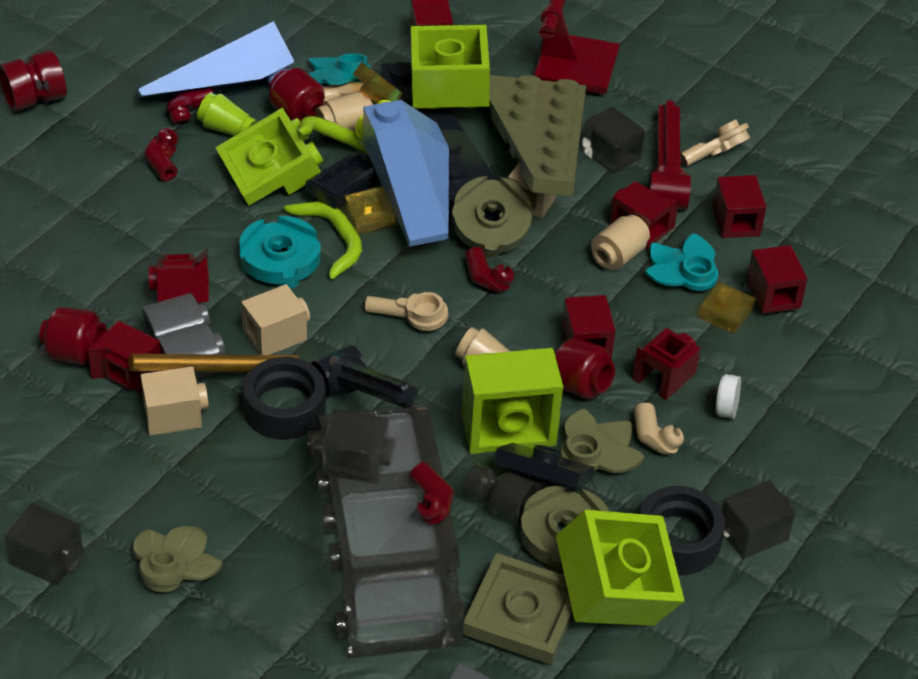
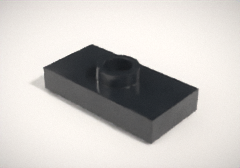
[305,150,380,209]
[494,442,594,490]

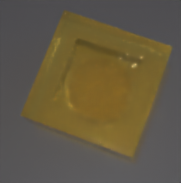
[353,62,403,103]
[345,186,396,234]
[698,282,756,334]

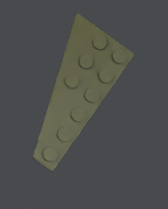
[490,75,586,197]

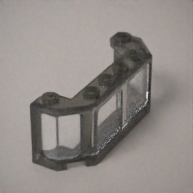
[307,402,464,659]

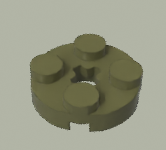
[451,176,532,258]
[520,486,610,574]

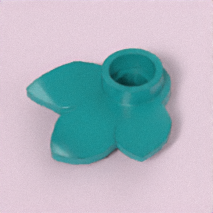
[308,53,371,85]
[646,233,718,291]

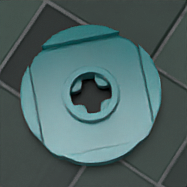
[239,216,321,289]

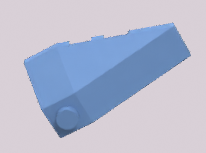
[363,100,449,247]

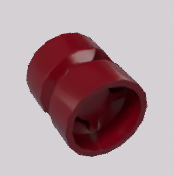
[0,50,67,112]

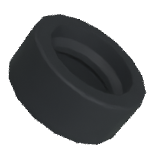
[242,357,326,440]
[639,485,725,575]

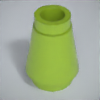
[197,93,257,136]

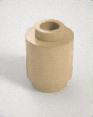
[315,92,373,137]
[591,215,650,270]

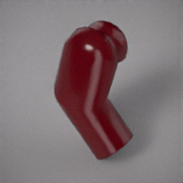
[465,247,514,293]

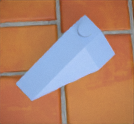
[136,21,294,99]

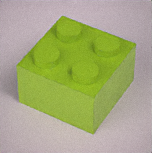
[411,25,490,109]
[461,348,563,454]
[556,510,685,626]

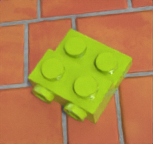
[215,108,324,206]

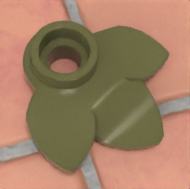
[560,409,644,473]
[133,526,223,592]

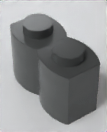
[142,293,225,379]

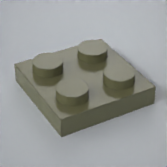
[462,553,573,665]

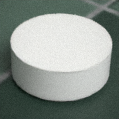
[716,374,741,419]

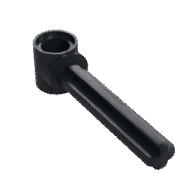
[311,345,418,409]

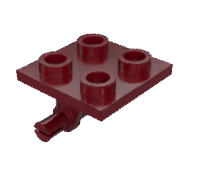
[534,0,620,94]

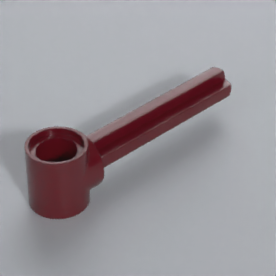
[648,100,691,210]

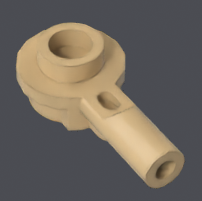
[681,119,750,167]
[365,292,448,331]

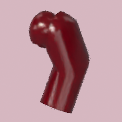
[166,87,213,124]
[145,128,178,181]
[409,462,454,524]

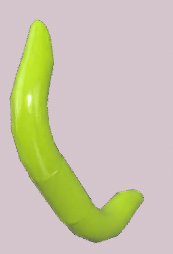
[298,116,369,156]
[284,202,362,280]

